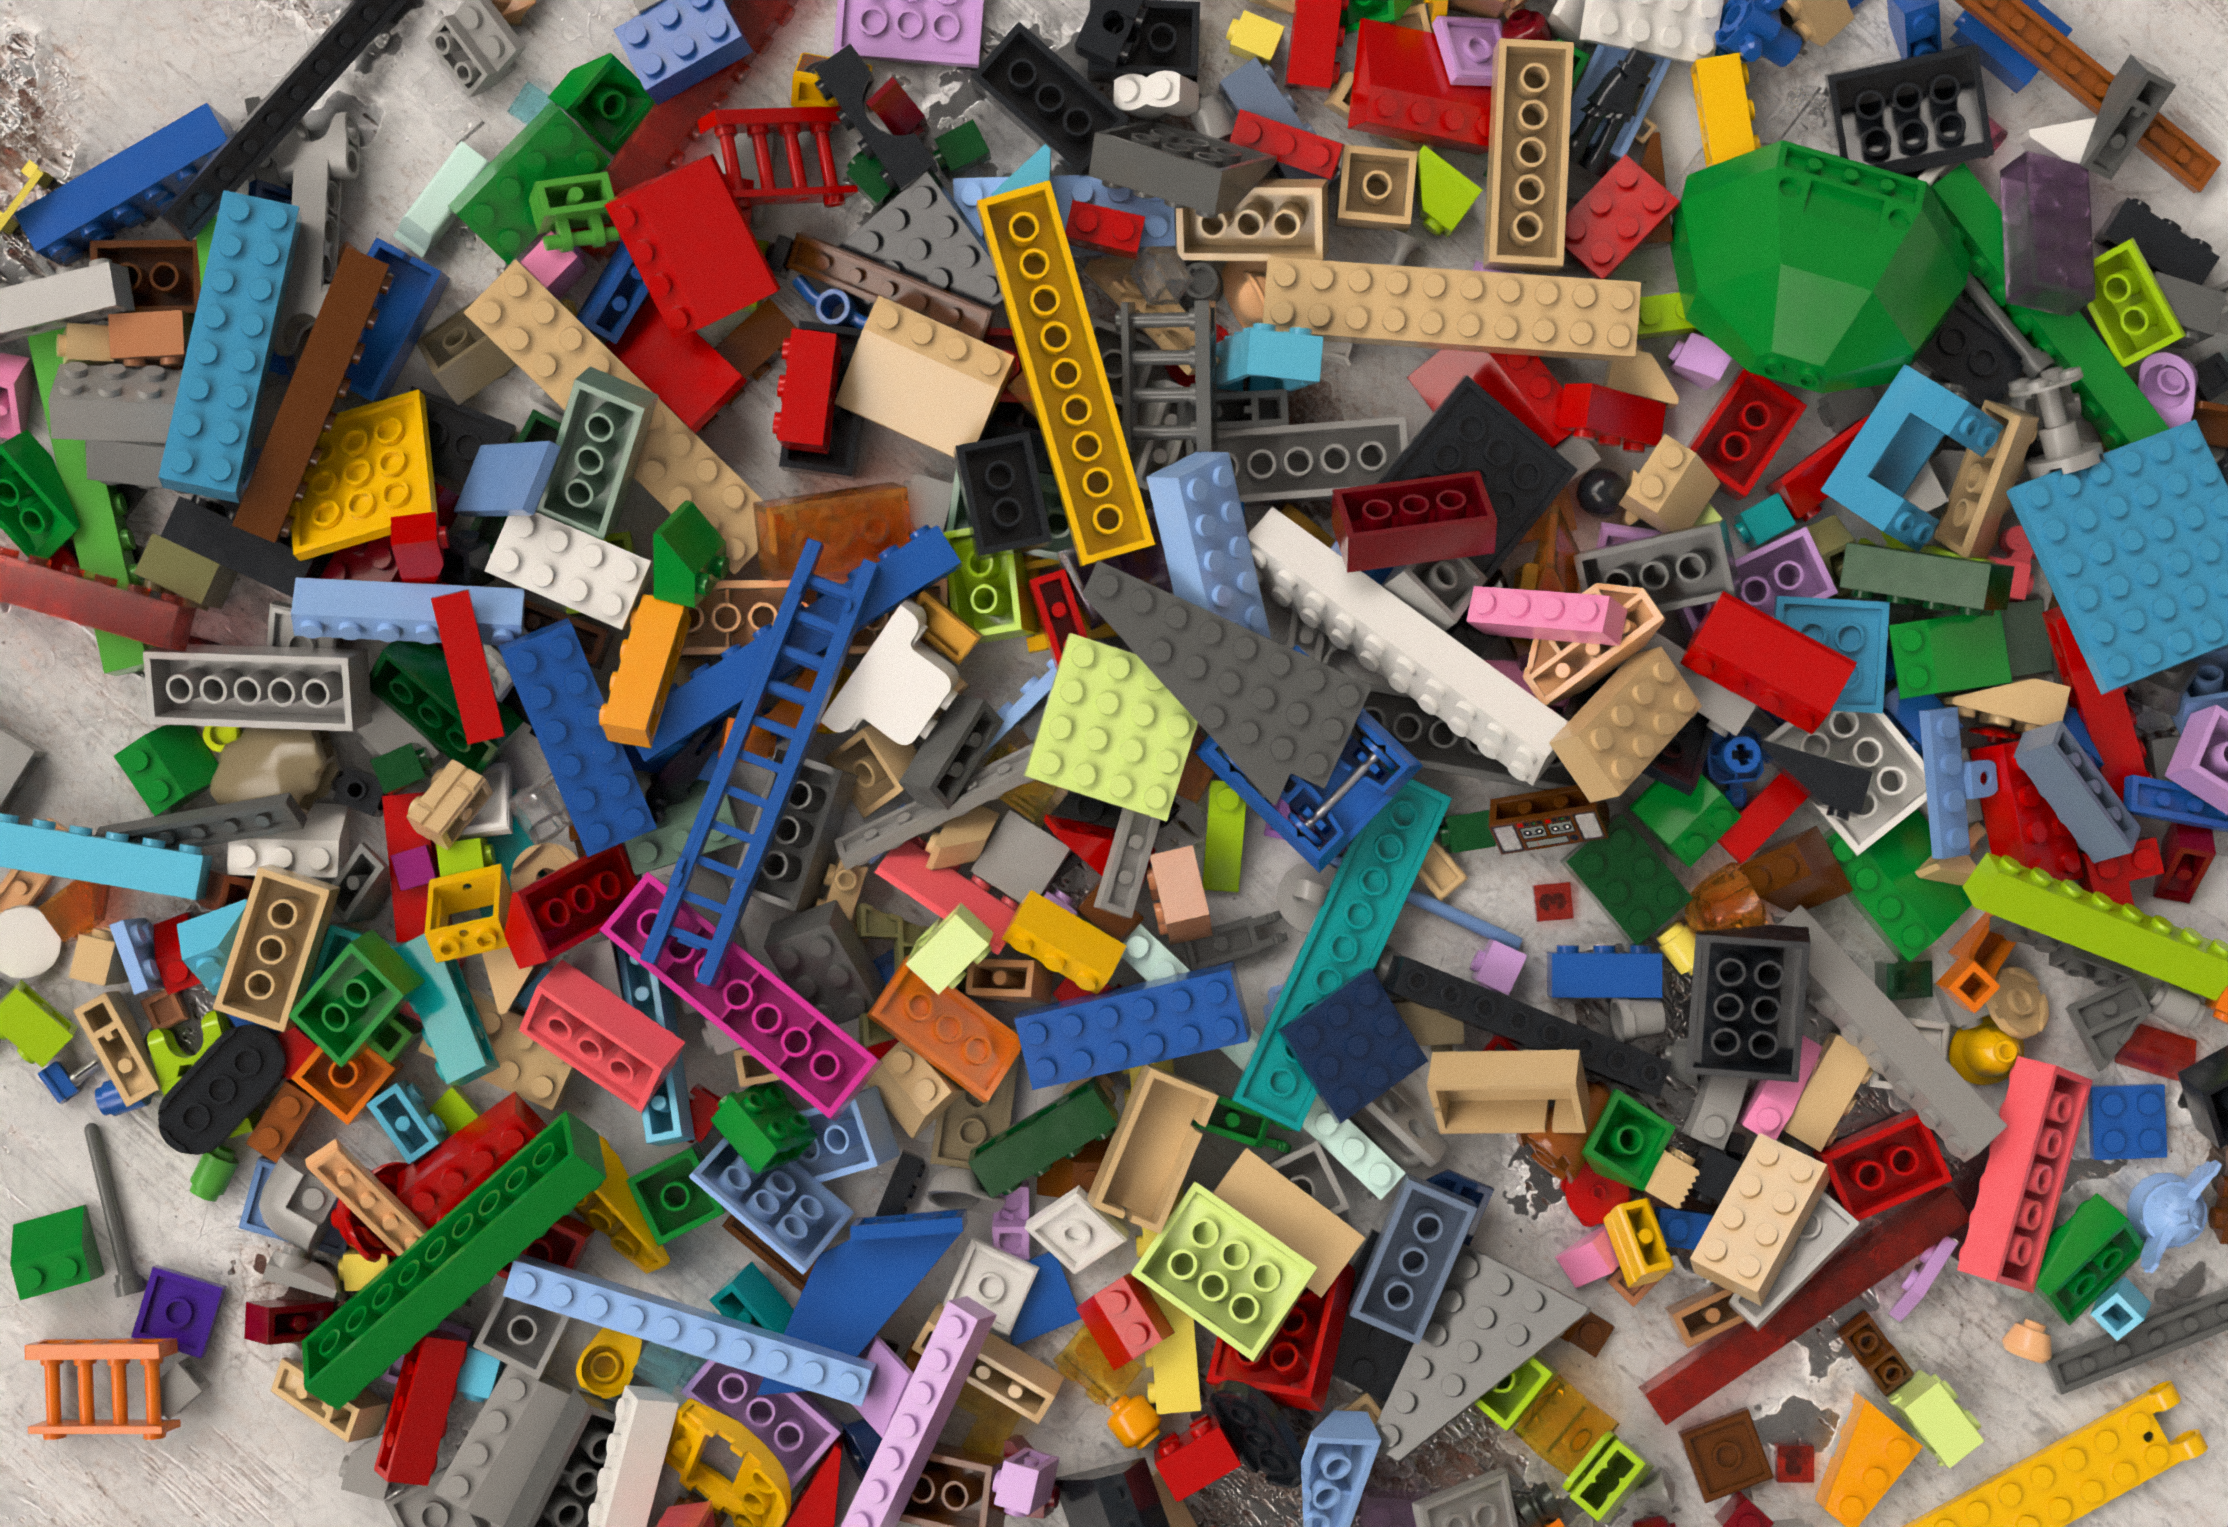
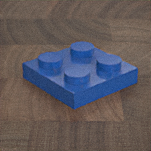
[2088,1083,2167,1160]

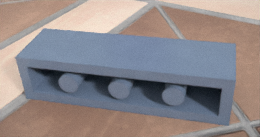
[1219,57,1340,190]
[2014,720,2141,863]

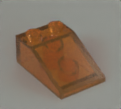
[1532,505,1581,593]

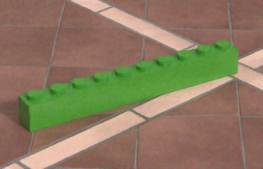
[27,323,159,676]

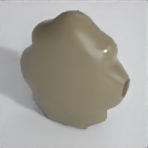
[210,713,340,815]

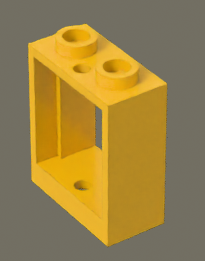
[425,864,512,963]

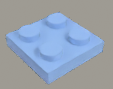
[109,918,165,995]

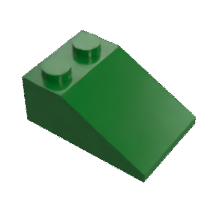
[0,430,81,569]
[1888,610,2012,700]

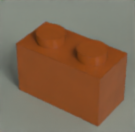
[245,1080,322,1163]

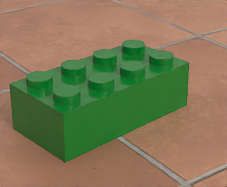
[448,101,611,265]

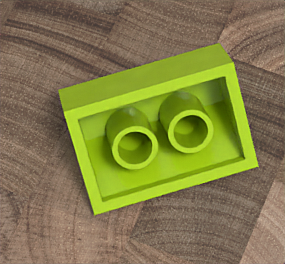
[2069,238,2186,368]

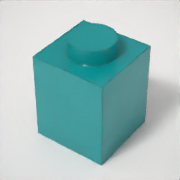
[1733,492,1796,549]

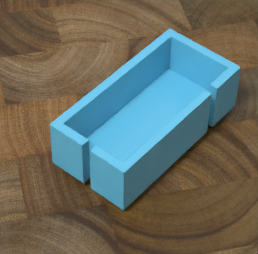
[1216,323,1323,393]

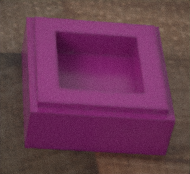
[391,845,438,891]

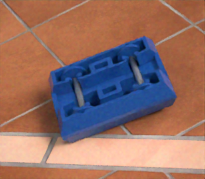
[1194,645,1423,873]

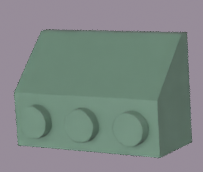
[625,780,744,876]

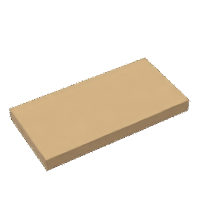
[1212,1148,1365,1298]

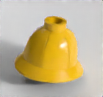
[1948,1016,2025,1085]

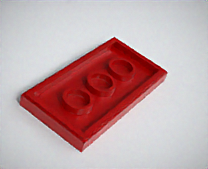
[604,297,747,434]

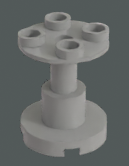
[2008,366,2105,479]

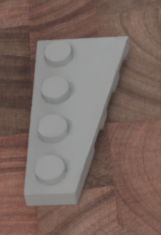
[1729,1192,1861,1332]

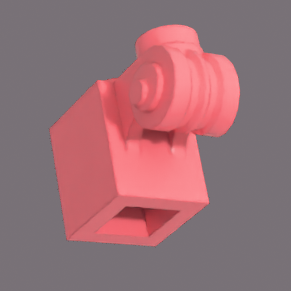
[1986,526,2037,602]

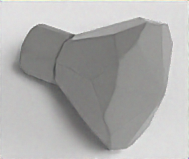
[1634,1468,1675,1505]

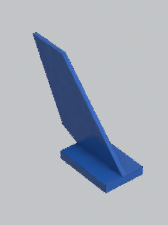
[756,1209,968,1395]

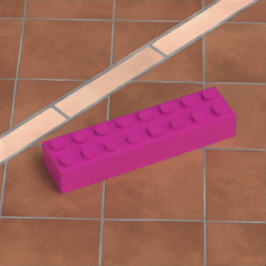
[600,872,883,1121]

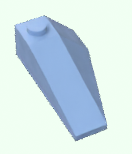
[1301,1410,1381,1527]

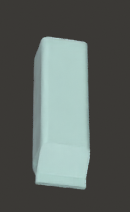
[393,141,490,258]

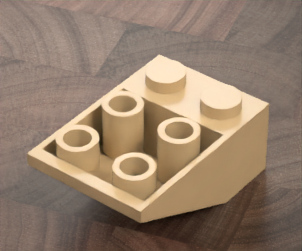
[1937,678,2071,734]

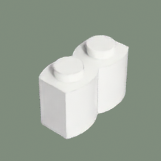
[1114,71,1199,119]

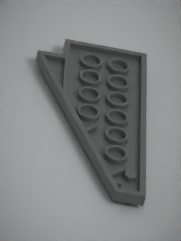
[1082,560,1372,805]

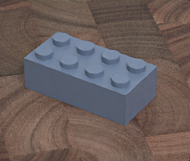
[1348,1172,1478,1345]

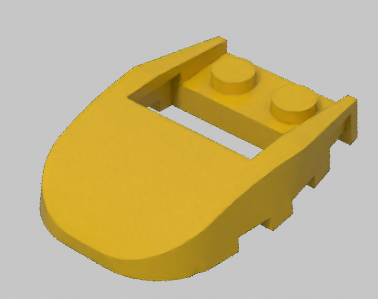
[663,1398,791,1527]

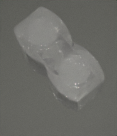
[508,772,574,845]

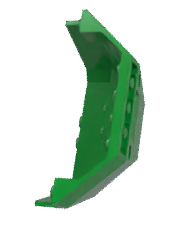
[1669,140,1971,394]

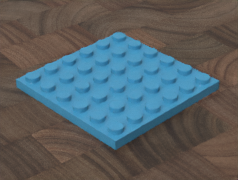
[2006,420,2228,695]

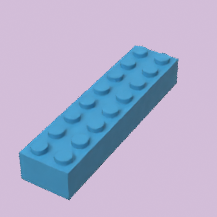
[158,190,302,503]

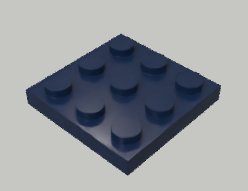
[1278,968,1428,1124]

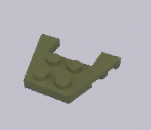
[856,903,968,1048]

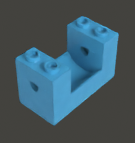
[1820,364,2004,552]

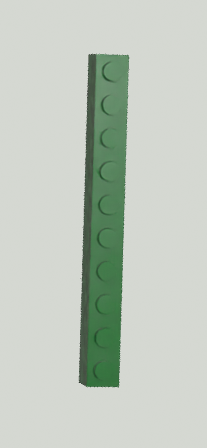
[1930,162,2170,450]

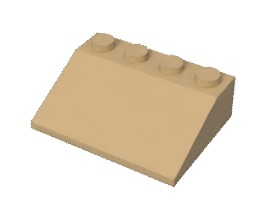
[834,295,1015,459]

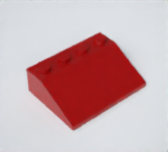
[1347,18,1491,155]
[604,153,781,339]
[1407,349,1573,448]
[1206,1262,1356,1412]

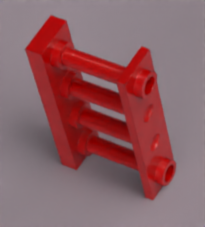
[697,106,858,211]

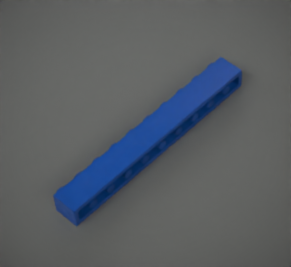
[635,524,963,763]

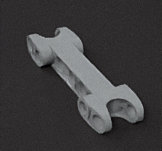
[274,112,361,356]

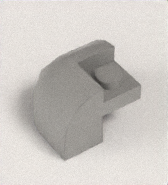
[259,1151,339,1253]

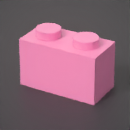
[520,231,588,301]

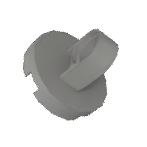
[1277,862,1337,934]

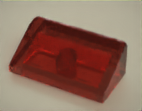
[2115,1024,2197,1082]

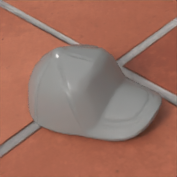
[928,1167,1006,1214]

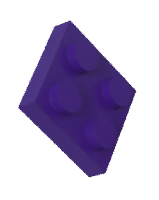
[131,1265,227,1359]

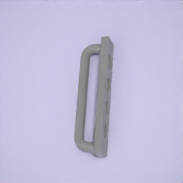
[1349,1089,1449,1168]

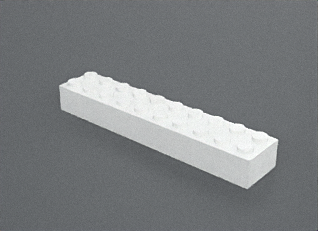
[1248,507,1568,786]

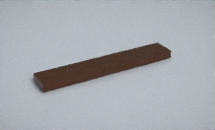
[786,232,996,343]

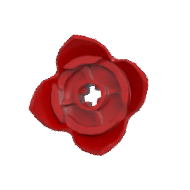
[331,1162,411,1263]

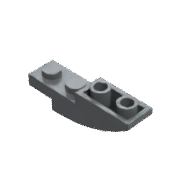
[1989,915,2133,987]

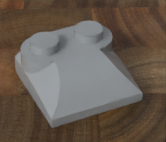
[262,1246,349,1302]

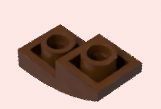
[1836,1310,1914,1396]

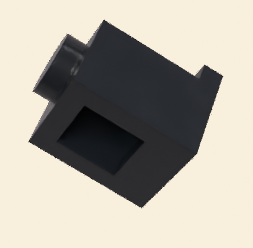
[441,529,495,587]

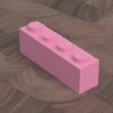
[1466,586,1627,646]

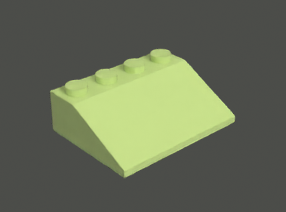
[1131,1181,1318,1362]

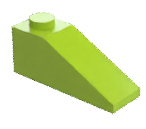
[1202,780,1246,892]

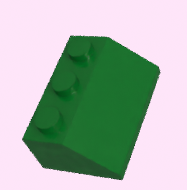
[2034,1193,2144,1326]

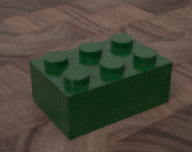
[1560,814,1694,946]

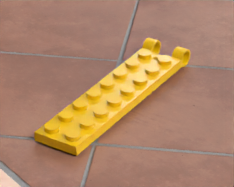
[1902,1381,2208,1527]

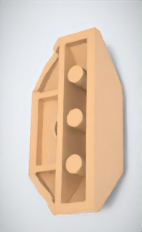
[1523,583,1666,707]

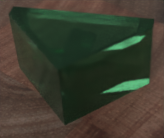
[1874,960,1933,1000]

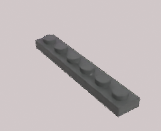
[95,792,308,850]
[2045,1286,2228,1395]

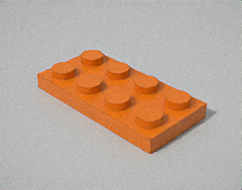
[867,955,1022,1103]

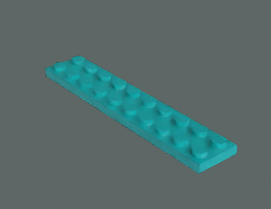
[1231,766,1452,1132]

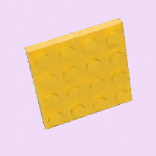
[290,389,438,561]

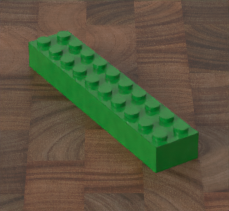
[302,1110,607,1410]

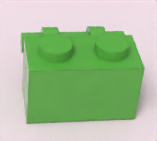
[529,171,619,253]

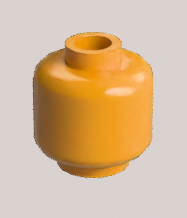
[1107,1394,1162,1450]

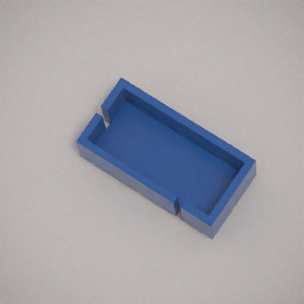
[346,237,450,402]

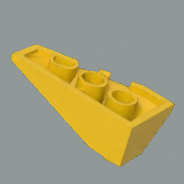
[573,1135,671,1274]

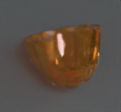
[1684,862,1767,934]

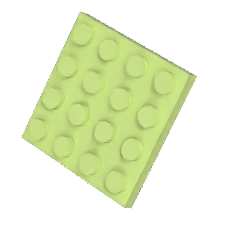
[1024,633,1198,821]

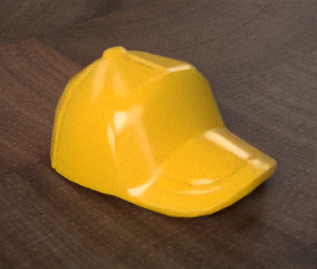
[576,1327,642,1399]

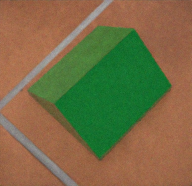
[1581,1089,1675,1191]

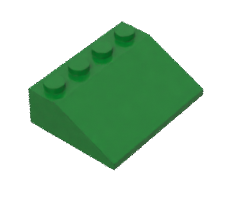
[1822,809,1972,962]

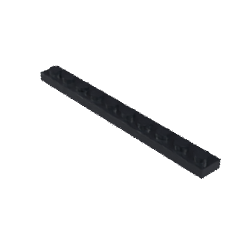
[159,0,408,241]

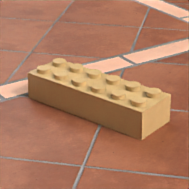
[1483,38,1574,273]

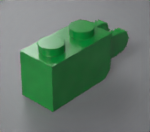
[1191,1091,1294,1153]

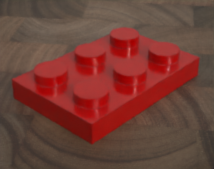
[1564,154,1680,280]

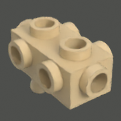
[814,857,869,943]

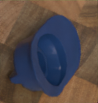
[840,1418,882,1482]

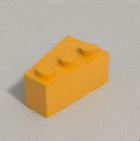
[1815,1392,1923,1527]

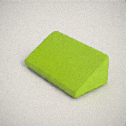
[429,1085,483,1135]

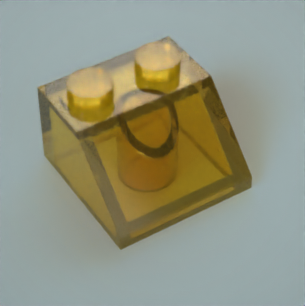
[1513,1375,1620,1477]

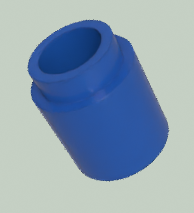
[95,1079,155,1116]

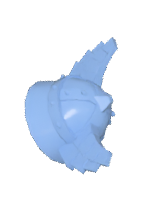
[2127,1160,2222,1274]

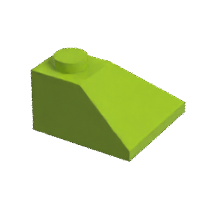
[1415,145,1482,238]

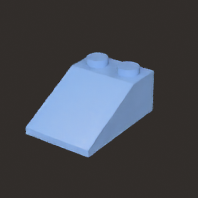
[795,1086,900,1183]

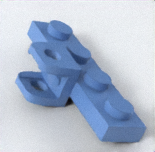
[1919,707,1998,859]

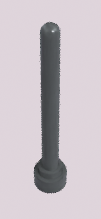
[1964,271,2055,380]
[84,1123,146,1298]

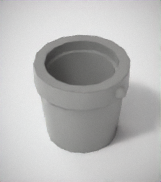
[1610,998,1666,1043]

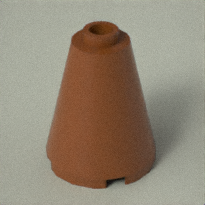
[1516,1081,1612,1183]

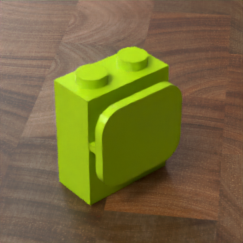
[1562,1430,1655,1523]

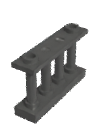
[1115,300,1218,452]

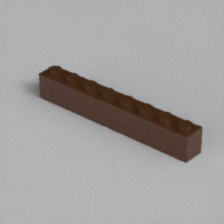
[232,246,395,543]

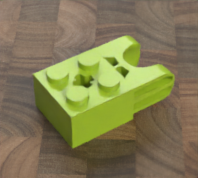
[147,1010,261,1154]

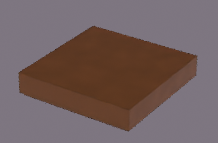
[1678,1407,1774,1503]

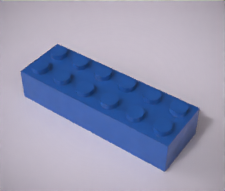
[14,103,234,265]
[498,618,657,857]
[1014,962,1252,1090]

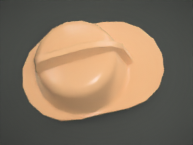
[1221,261,1267,328]

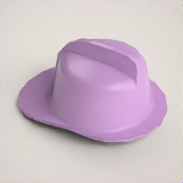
[2138,352,2199,429]

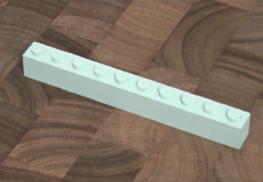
[1121,923,1406,1200]

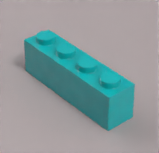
[394,933,500,1086]

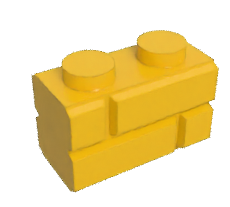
[1603,1198,1675,1288]

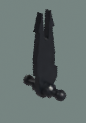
[645,724,723,823]

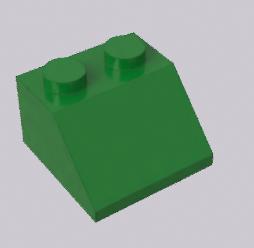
[653,500,730,608]
[114,725,219,817]
[1628,774,1742,868]
[10,1204,105,1301]

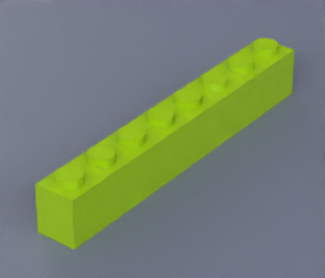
[1963,852,2228,1001]

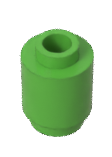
[189,1145,239,1202]

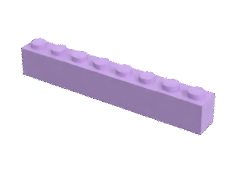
[841,1296,997,1527]

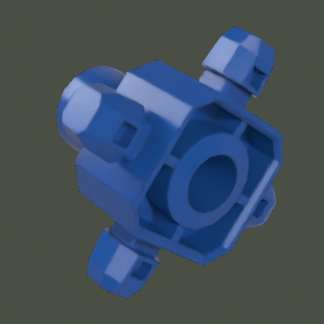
[1715,0,1802,67]
[1702,726,1770,807]

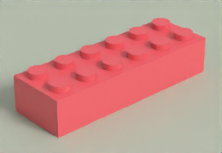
[1957,1056,2093,1293]

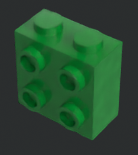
[710,1082,818,1175]

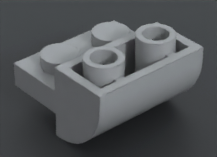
[426,0,526,97]

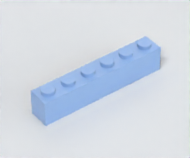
[291,577,525,647]

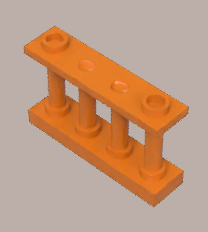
[25,1338,181,1440]

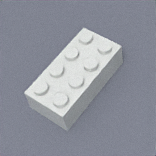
[484,512,654,632]

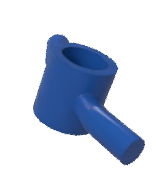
[792,274,868,329]

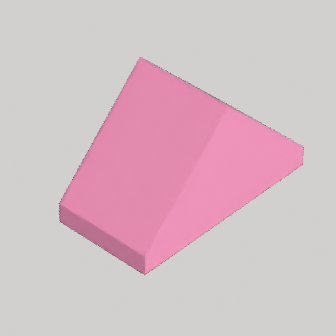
[1555,1224,1620,1288]

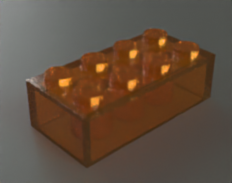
[753,482,912,581]

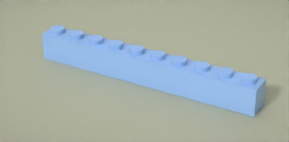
[503,1254,877,1407]

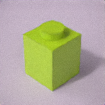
[436,838,496,877]

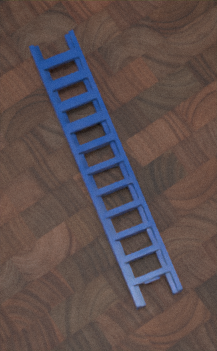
[640,538,881,988]

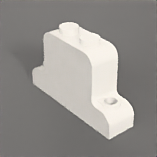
[820,598,959,745]

